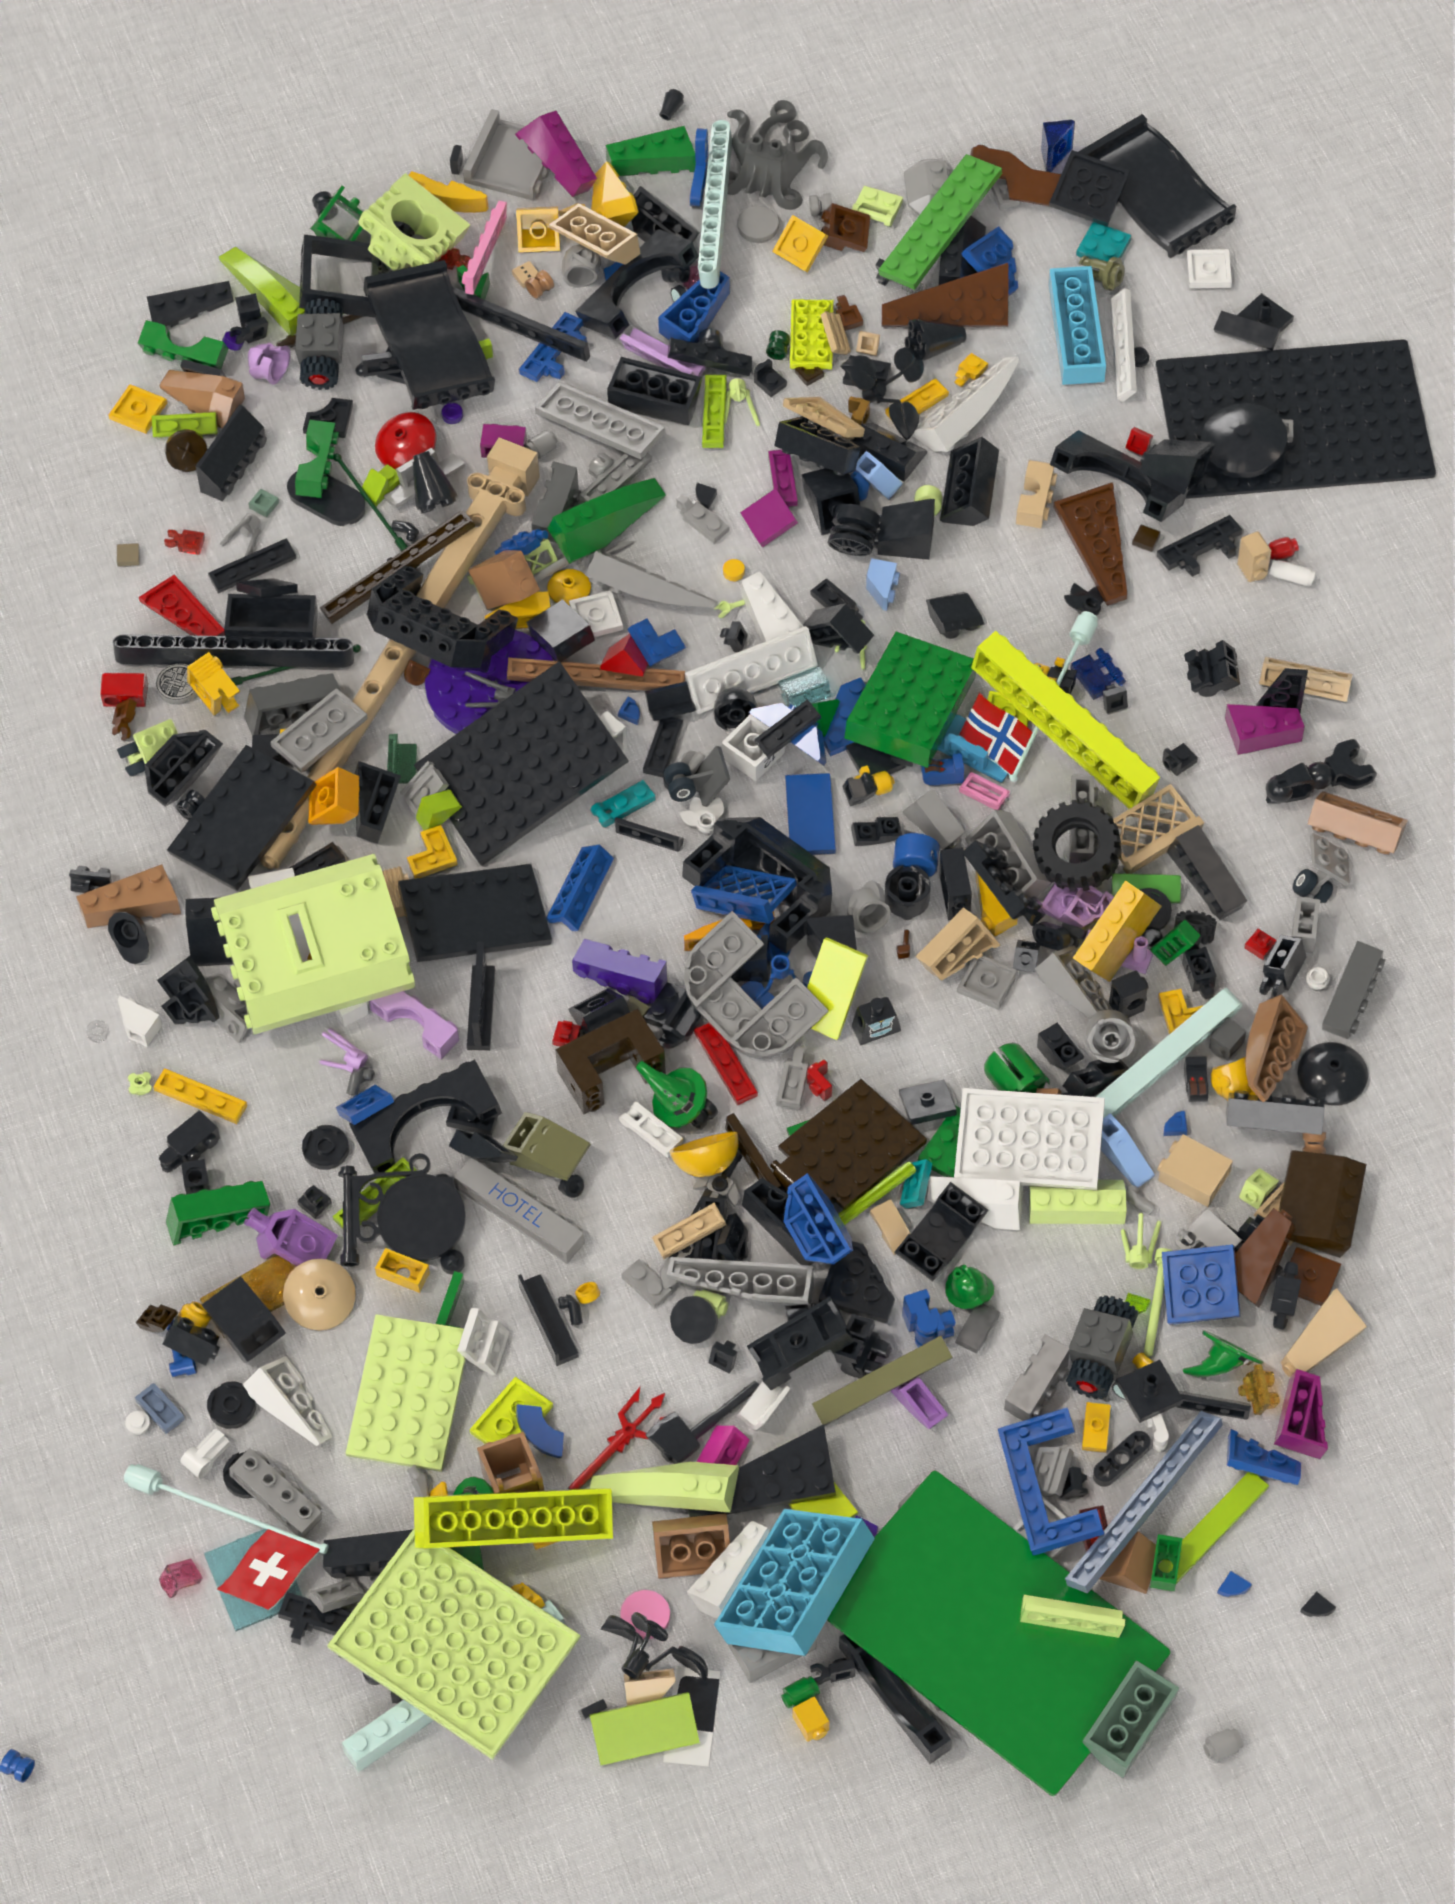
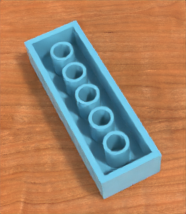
[1048,266,1106,385]

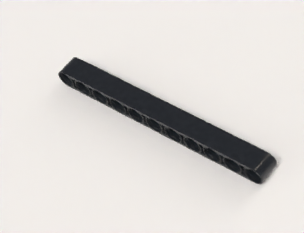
[113,634,354,668]

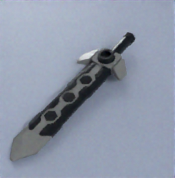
[661,1152,743,1289]

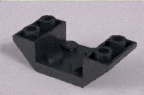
[894,1182,989,1282]

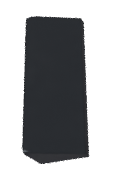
[615,818,684,852]
[693,1197,728,1260]
[1176,1391,1251,1420]

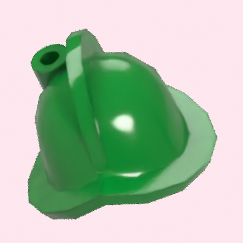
[945,1265,994,1310]

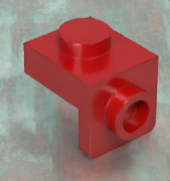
[807,1059,832,1101]

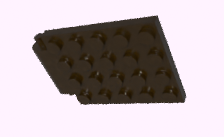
[770,1079,927,1211]

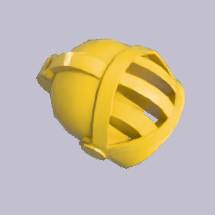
[1211,1057,1256,1101]

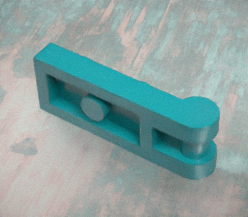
[590,780,656,827]

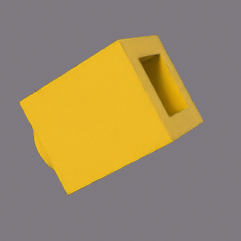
[792,1696,829,1742]

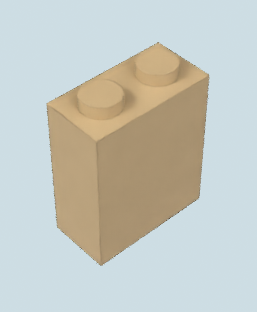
[1157,1134,1233,1207]

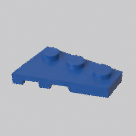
[1227,1429,1301,1485]

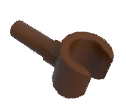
[896,929,910,959]

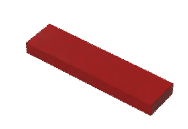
[694,1023,758,1105]

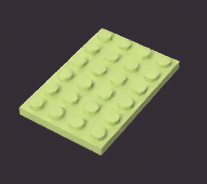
[345,1314,466,1472]

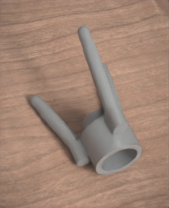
[220,513,261,556]

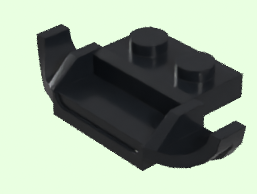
[644,982,703,1049]

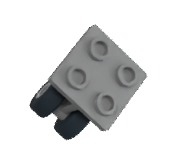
[1293,833,1350,903]

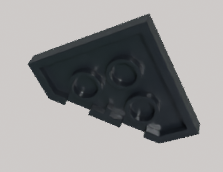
[819,1241,895,1323]

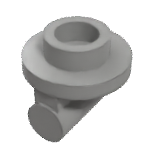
[681,751,706,775]

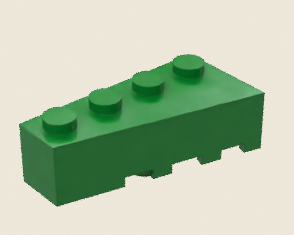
[605,126,696,176]
[166,1181,271,1246]

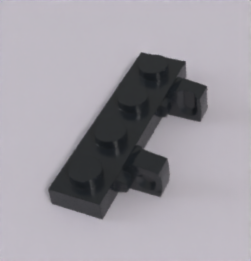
[1157,515,1242,577]
[278,1592,352,1658]

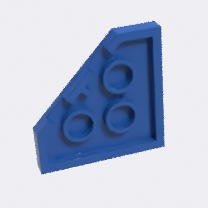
[961,226,1019,297]
[823,677,866,757]

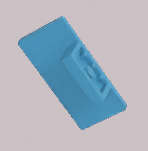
[938,714,1008,782]

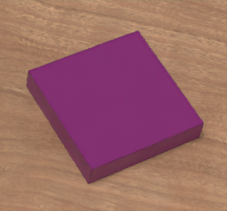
[740,488,798,548]

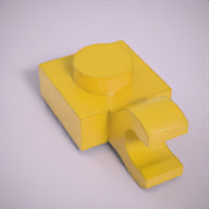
[954,353,988,387]

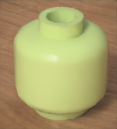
[914,485,943,516]

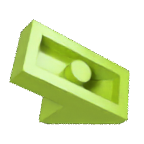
[362,464,400,506]

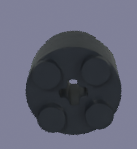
[884,865,931,920]

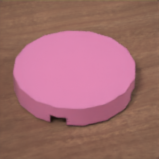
[620,1590,670,1639]

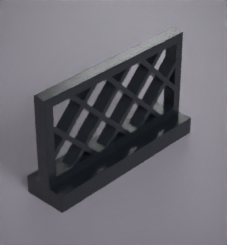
[467,942,496,1051]

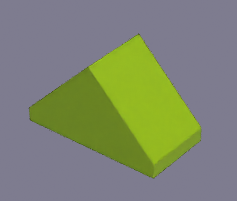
[415,789,462,830]

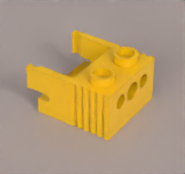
[187,652,240,716]

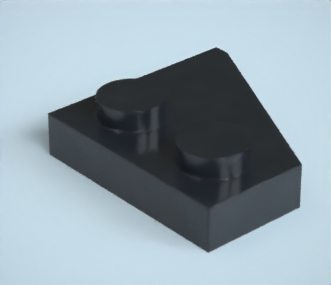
[717,1213,748,1261]

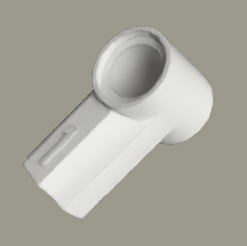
[180,1429,230,1479]

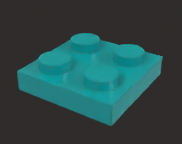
[1076,222,1131,261]

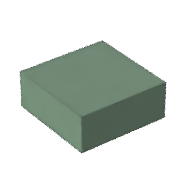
[248,489,279,518]

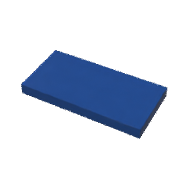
[785,773,836,855]

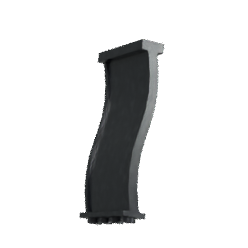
[1078,114,1237,258]
[363,260,495,410]

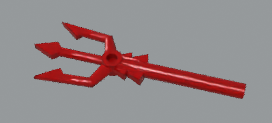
[568,1385,665,1490]

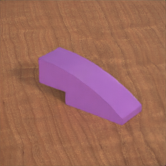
[891,1376,948,1430]

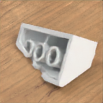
[243,1356,332,1446]

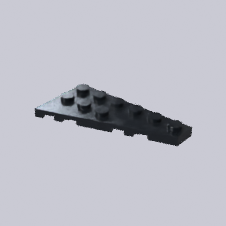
[688,1424,836,1517]

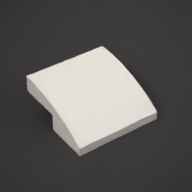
[457,1308,509,1375]

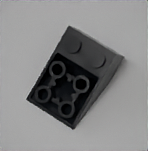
[201,1276,286,1363]

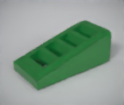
[1150,920,1200,966]

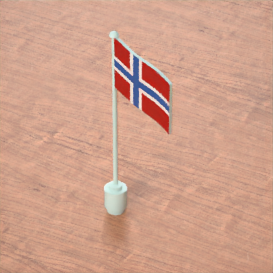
[959,611,1098,782]

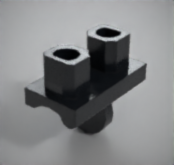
[69,866,112,893]

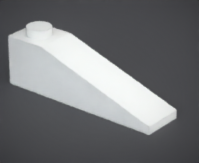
[927,1176,1023,1230]

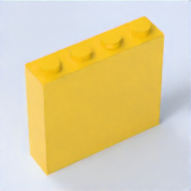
[1073,881,1162,982]

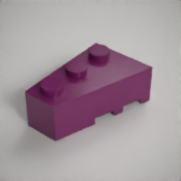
[1225,704,1305,755]
[1274,1369,1328,1459]

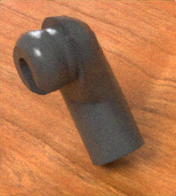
[346,1067,375,1096]

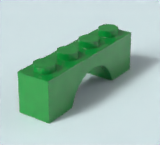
[138,320,228,369]
[295,420,339,498]

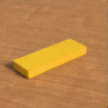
[885,378,949,419]

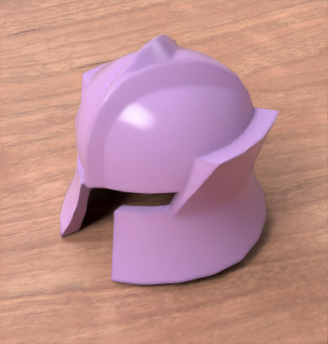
[248,342,291,385]

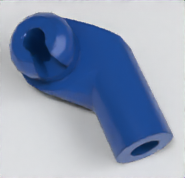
[850,470,870,501]

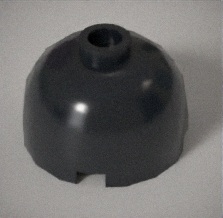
[714,687,758,731]

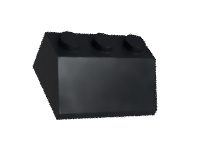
[850,422,927,482]

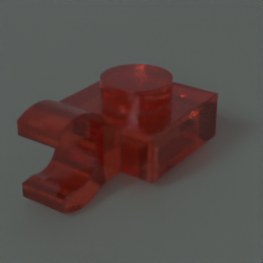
[435,248,471,270]

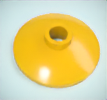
[547,569,591,605]

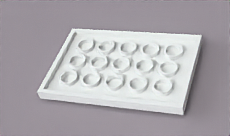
[954,1088,1105,1191]

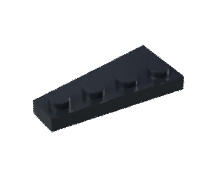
[147,281,234,327]

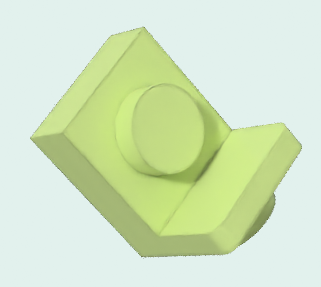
[1239,1168,1279,1209]

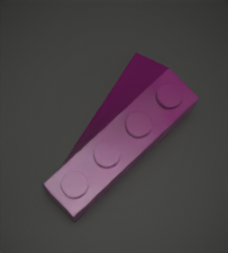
[515,110,597,197]

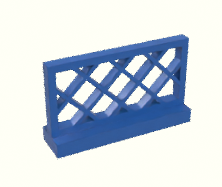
[691,865,797,924]

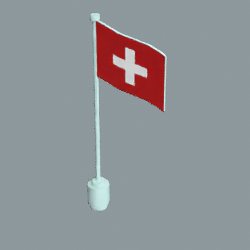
[124,1464,329,1611]

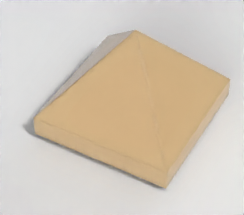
[856,331,880,356]

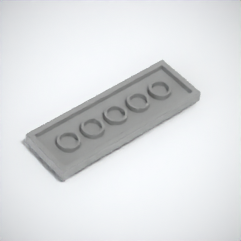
[535,382,665,459]

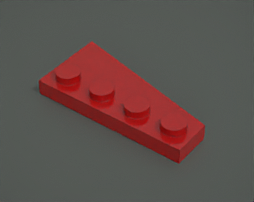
[139,574,225,636]

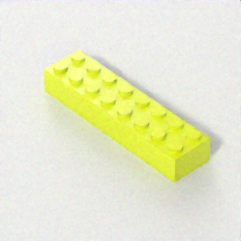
[414,1488,613,1548]

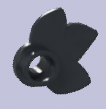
[1064,583,1104,616]

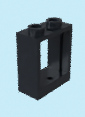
[939,848,972,920]

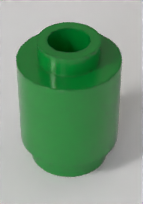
[781,1676,820,1708]

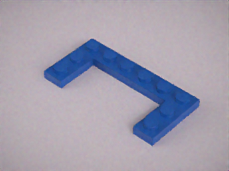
[998,1407,1104,1556]

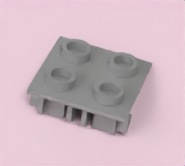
[1175,1208,1242,1250]

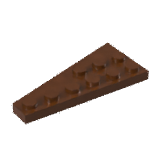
[881,263,1008,327]
[1053,482,1127,606]

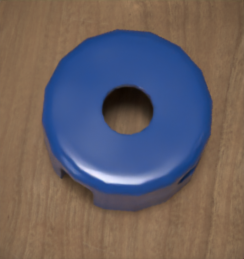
[893,833,940,877]

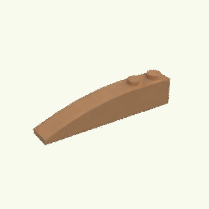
[1245,995,1308,1102]

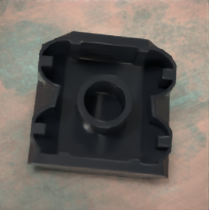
[926,592,984,639]

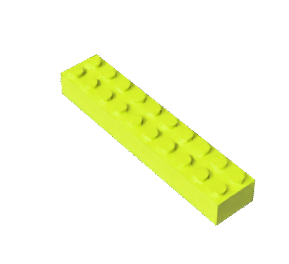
[971,631,1160,809]

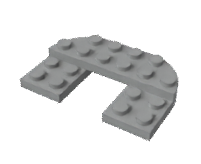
[684,911,828,1058]

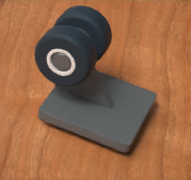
[664,746,730,807]

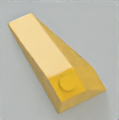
[591,161,638,227]

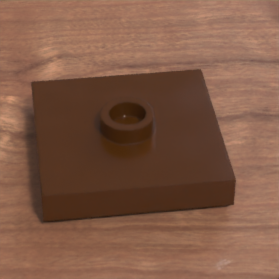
[1284,1247,1341,1306]

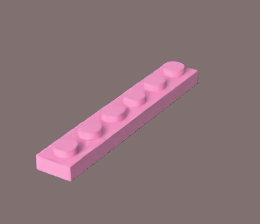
[462,201,507,295]

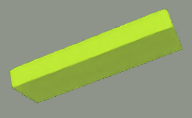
[151,412,218,437]

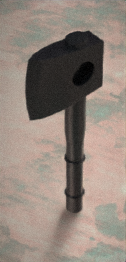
[645,1380,759,1464]

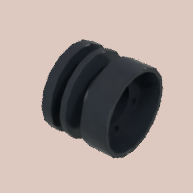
[827,504,880,556]

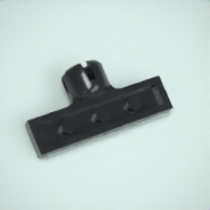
[667,328,752,376]

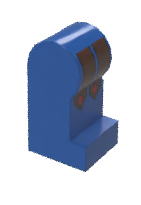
[920,753,964,785]

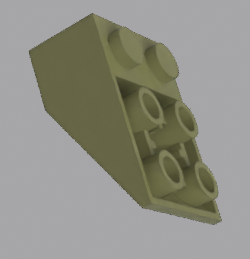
[503,1112,591,1181]

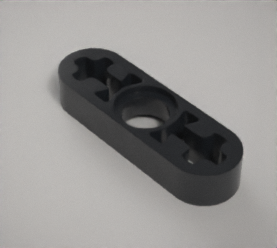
[1093,1431,1151,1487]

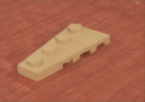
[783,397,865,440]

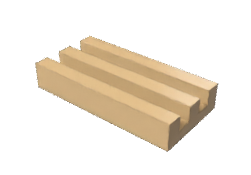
[821,311,851,355]

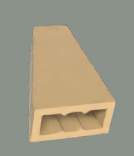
[1280,1288,1367,1377]

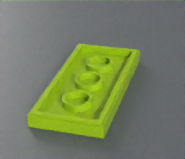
[590,1692,700,1766]

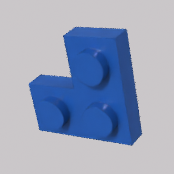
[627,618,686,667]

